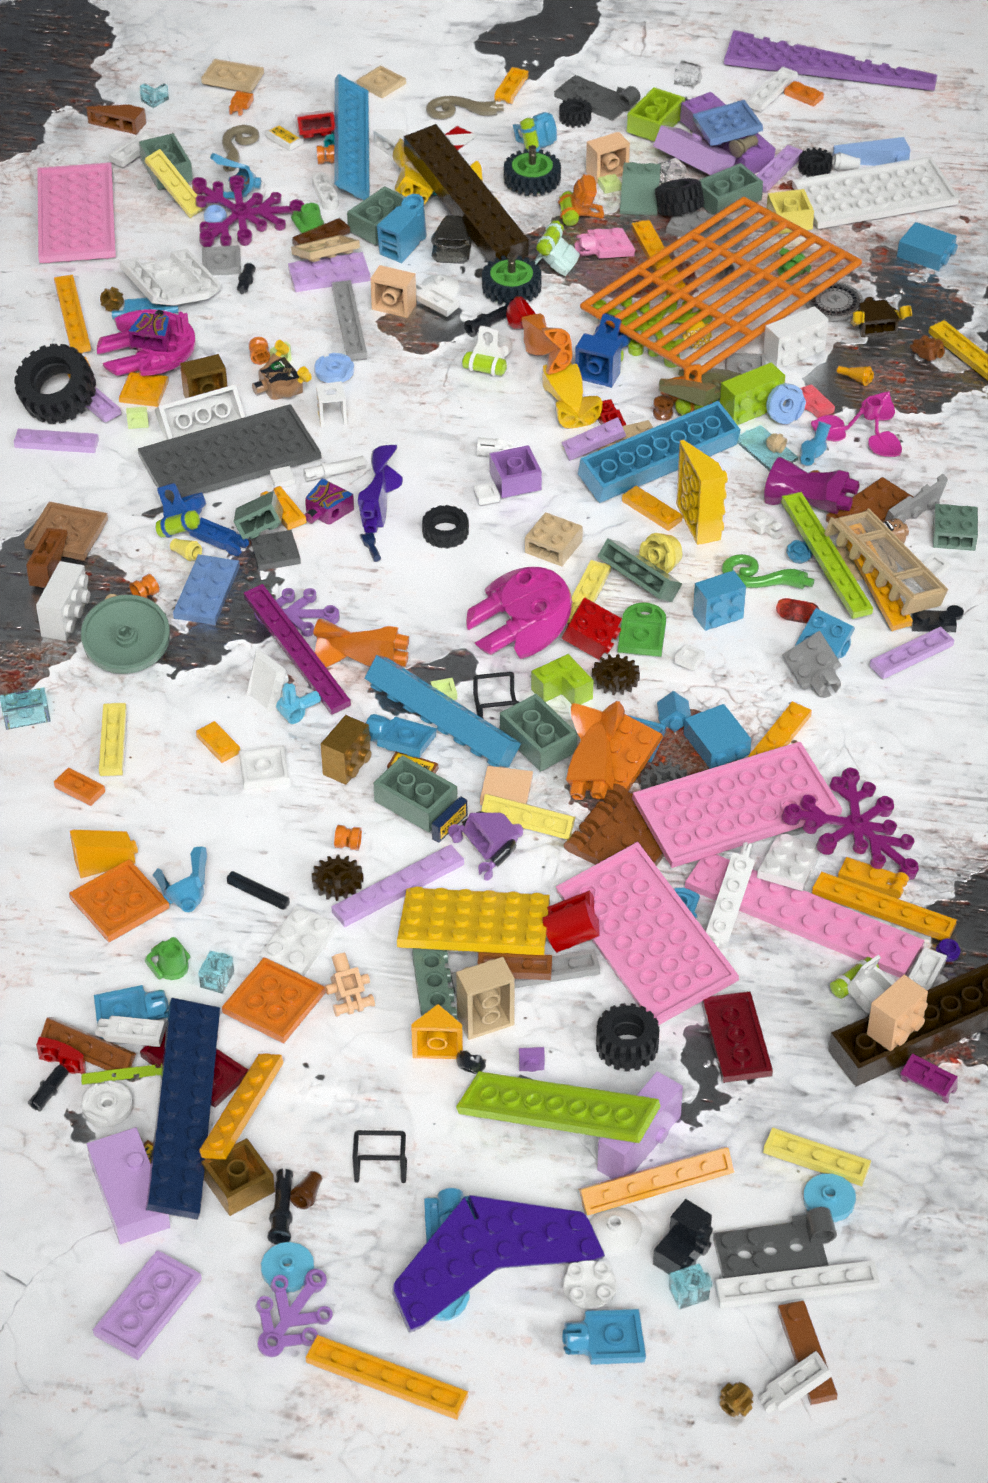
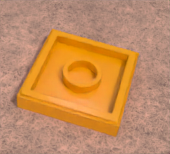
[119,372,169,407]

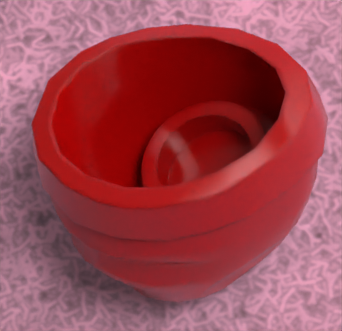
[507,296,536,329]

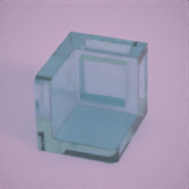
[140,83,169,108]

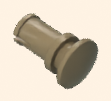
[729,135,758,158]

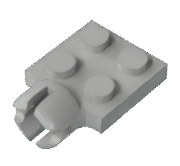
[782,631,842,698]

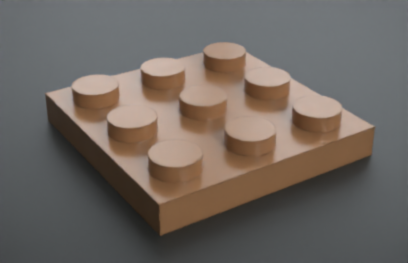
[24,501,108,561]

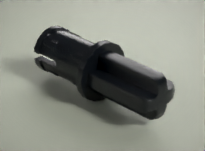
[237,263,256,294]
[28,1065,69,1112]

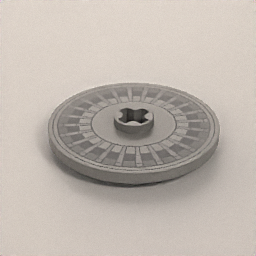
[805,282,864,321]

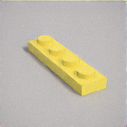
[144,149,205,218]
[566,560,611,624]
[99,703,127,776]
[481,794,576,839]
[763,1127,871,1187]

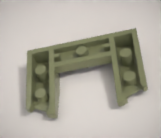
[658,368,741,407]

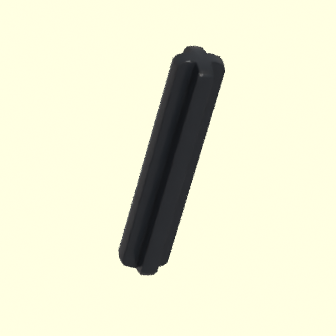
[226,871,290,910]

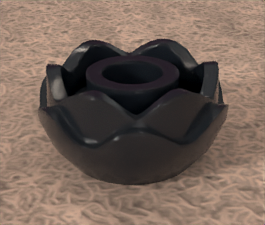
[456,1050,486,1074]

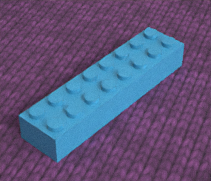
[577,401,741,503]

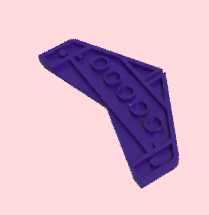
[392,1195,605,1333]

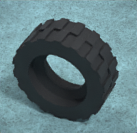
[422,505,469,549]

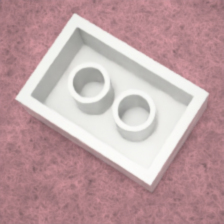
[763,306,828,369]
[36,561,91,641]

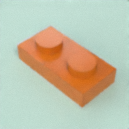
[784,81,824,107]
[54,767,105,806]

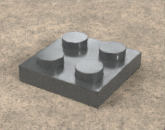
[250,530,301,571]

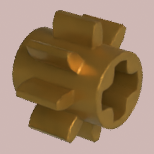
[100,287,124,312]
[719,1382,754,1417]

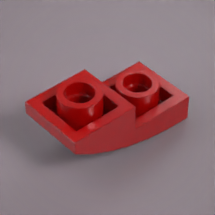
[597,399,626,426]
[36,1037,86,1074]

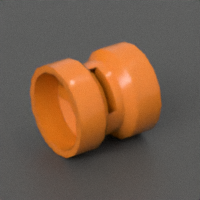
[317,145,334,164]
[248,337,270,365]
[129,574,160,598]
[334,825,362,851]

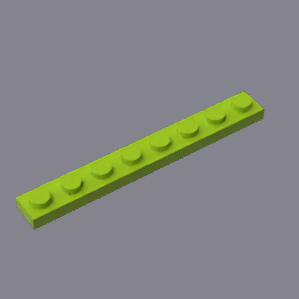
[781,492,874,619]

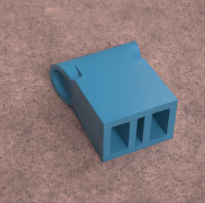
[377,194,427,263]

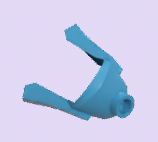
[206,153,261,198]
[153,846,207,912]

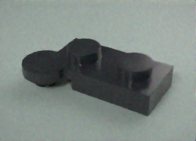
[911,605,964,632]

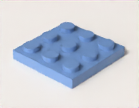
[693,100,763,146]

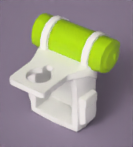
[462,326,512,377]
[830,955,896,1015]

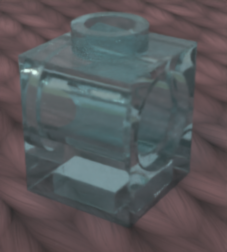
[198,951,234,994]
[669,1263,713,1310]

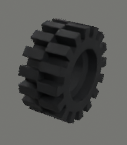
[559,97,592,128]
[798,147,833,177]

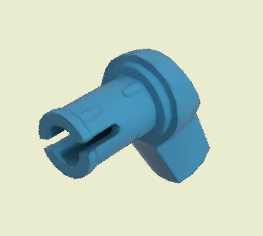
[800,421,831,466]

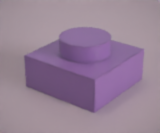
[519,1047,545,1072]

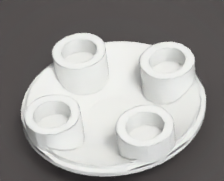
[563,1260,617,1309]

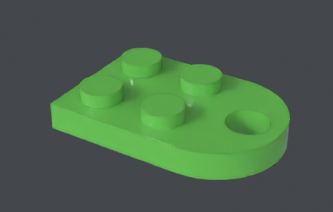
[618,603,666,657]

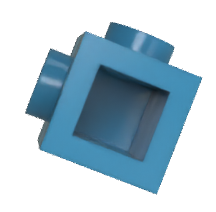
[657,691,691,732]

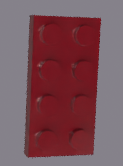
[702,991,773,1083]
[140,1027,248,1108]

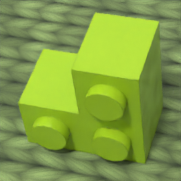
[531,654,594,705]

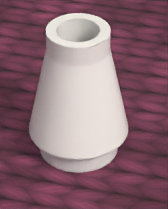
[832,152,860,171]

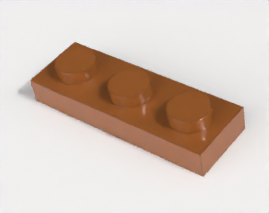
[477,952,552,980]

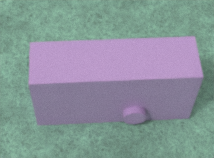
[653,125,736,175]
[597,1071,683,1179]
[86,1127,170,1245]

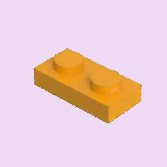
[196,721,240,763]

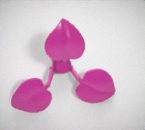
[811,391,902,457]

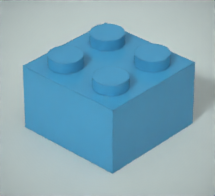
[693,570,746,631]

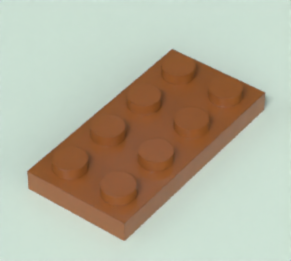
[826,477,914,533]

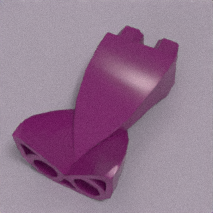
[764,457,860,514]

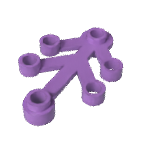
[254,588,340,637]
[256,1269,333,1357]

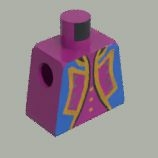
[128,310,171,352]
[304,478,354,525]

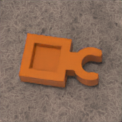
[229,91,254,116]

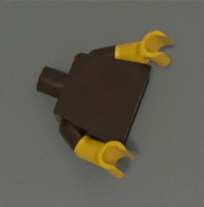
[851,297,913,338]

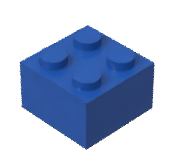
[575,333,621,388]

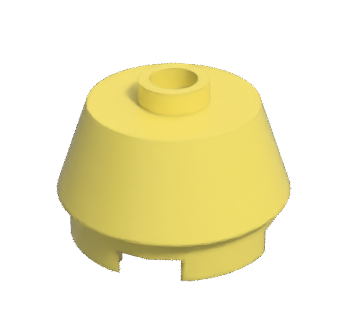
[639,533,683,573]

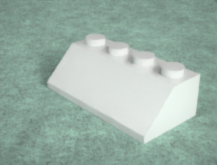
[154,385,245,440]

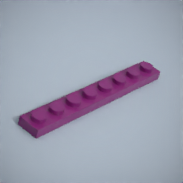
[244,584,351,715]

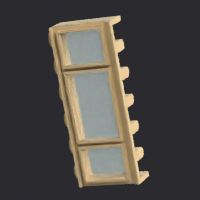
[824,509,949,616]

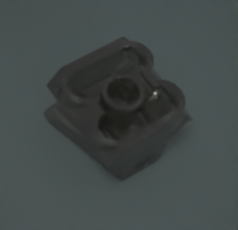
[431,215,472,264]

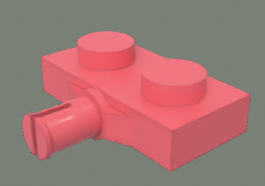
[800,384,835,418]

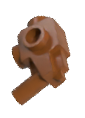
[910,335,945,361]

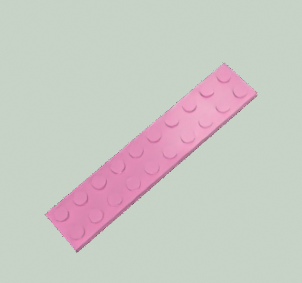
[685,854,925,978]

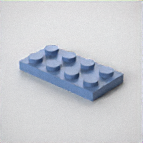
[173,554,240,625]

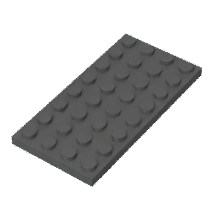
[138,404,321,502]

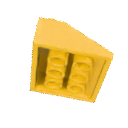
[676,440,728,545]

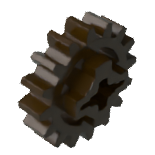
[592,654,640,696]
[311,854,364,901]

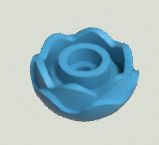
[786,540,813,564]

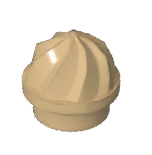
[766,433,787,454]

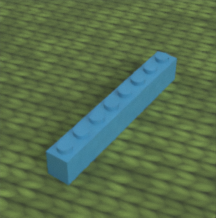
[364,655,522,767]

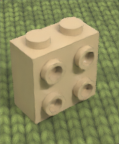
[525,512,583,567]

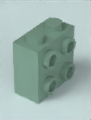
[233,491,283,540]
[933,504,978,551]

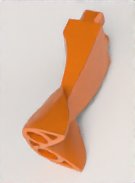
[522,313,572,374]
[313,619,409,667]
[566,701,625,800]

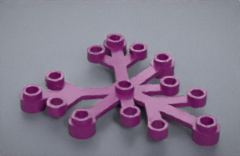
[192,176,304,247]
[781,767,919,880]

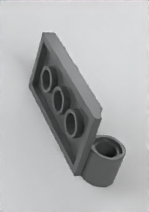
[554,75,641,121]
[713,1207,837,1278]

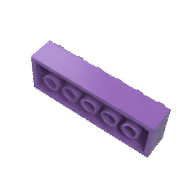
[680,91,776,174]

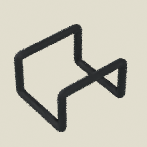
[473,671,519,718]
[352,1130,407,1183]

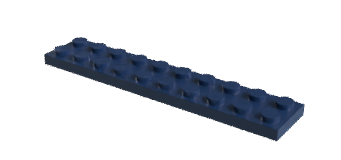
[146,997,220,1220]

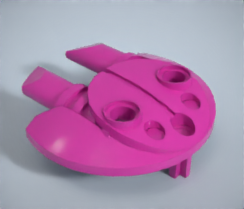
[97,309,196,376]
[466,567,573,659]

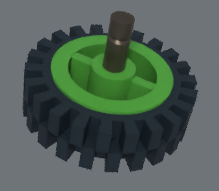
[504,145,561,196]
[482,253,542,305]

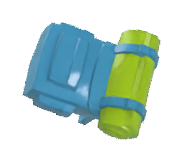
[513,112,557,152]

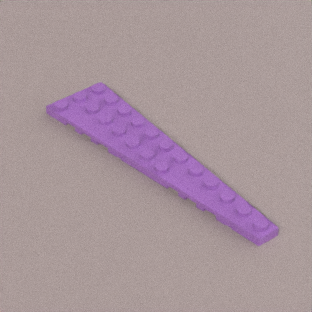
[724,30,937,91]

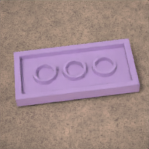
[288,252,371,292]
[93,1250,202,1360]

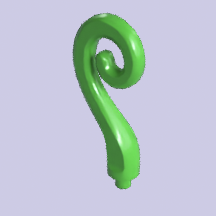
[722,554,814,589]

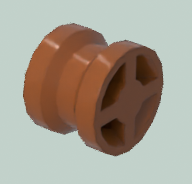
[653,395,674,421]

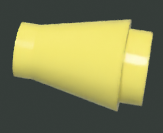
[170,538,202,561]

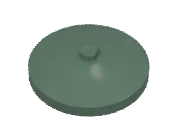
[81,595,170,674]

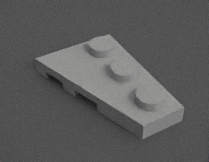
[885,474,948,523]

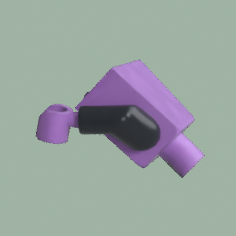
[448,811,523,881]

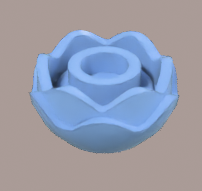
[203,205,227,223]

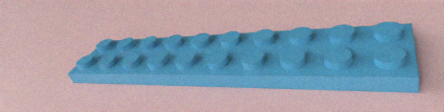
[334,74,370,200]

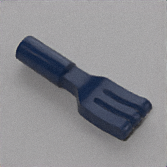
[360,532,381,562]

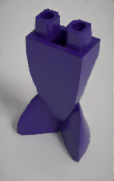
[358,445,403,533]

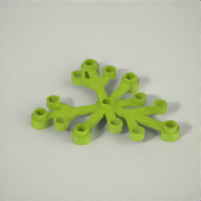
[593,295,713,368]

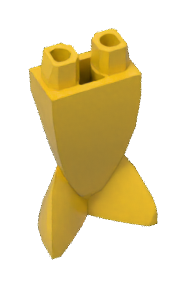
[393,138,433,205]
[542,363,602,429]

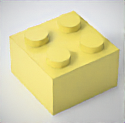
[767,189,814,234]

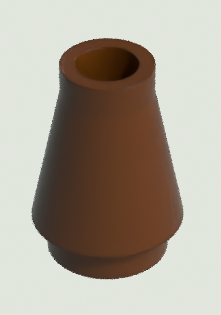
[290,1171,322,1209]

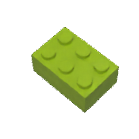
[627,87,685,142]
[720,362,786,425]

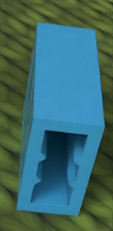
[897,222,958,271]
[684,704,752,769]

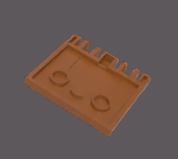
[564,783,664,866]

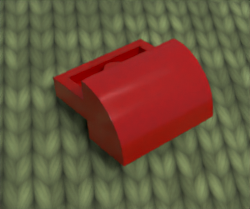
[542,890,600,953]

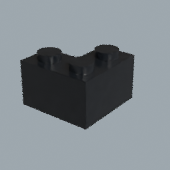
[653,1199,713,1281]

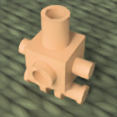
[325,952,375,1017]

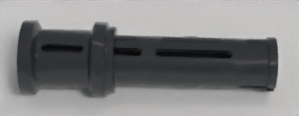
[464,303,510,337]
[267,1169,293,1245]

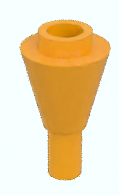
[837,366,874,386]

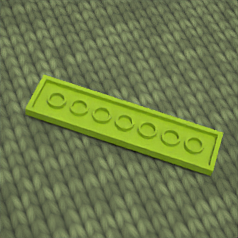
[456,1071,661,1143]

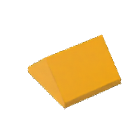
[411,1004,463,1059]

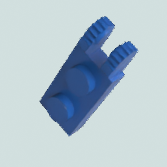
[189,518,249,556]

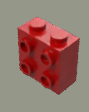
[295,109,335,138]
[561,597,622,660]

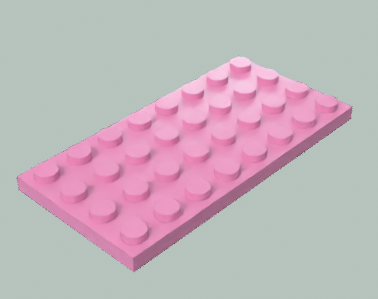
[37,162,116,263]
[632,741,842,868]
[556,842,739,1026]

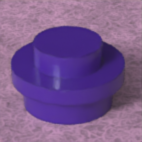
[936,939,961,962]

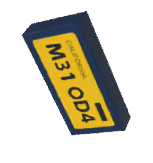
[432,796,468,843]

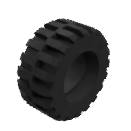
[14,343,96,424]

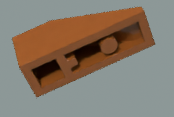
[87,104,146,135]
[26,528,67,588]

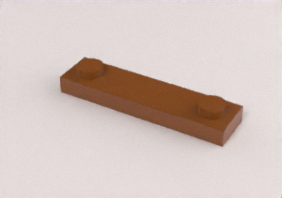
[40,1017,136,1074]
[777,1300,838,1405]

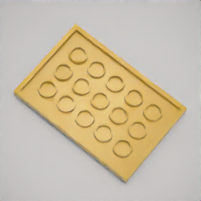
[397,886,550,955]

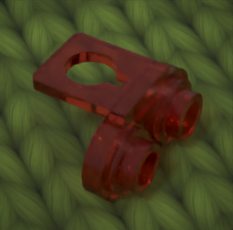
[776,598,820,624]

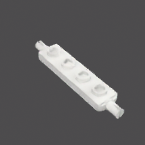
[706,842,755,948]

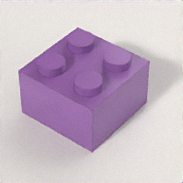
[489,445,542,498]

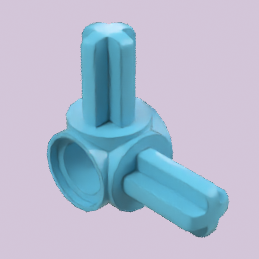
[276,683,321,724]

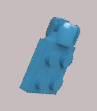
[366,714,437,758]
[94,985,169,1039]
[562,1309,646,1365]

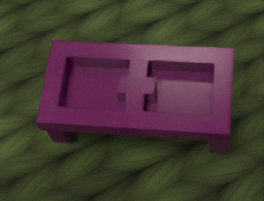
[900,1054,958,1103]

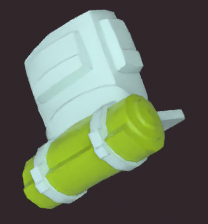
[534,220,580,276]

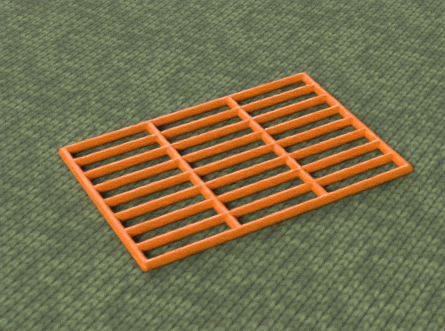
[580,197,862,376]

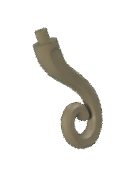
[426,96,504,119]
[222,125,259,172]

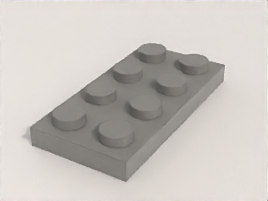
[666,211,750,251]

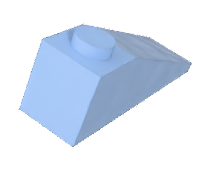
[833,137,911,166]

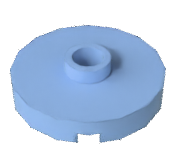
[314,353,354,383]
[766,383,806,424]

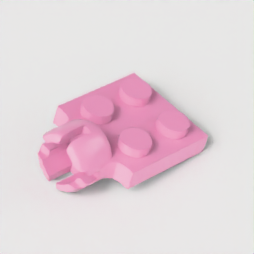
[575,228,635,258]

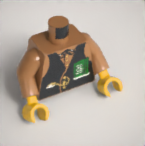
[252,339,312,400]

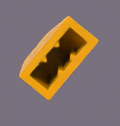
[69,829,138,878]

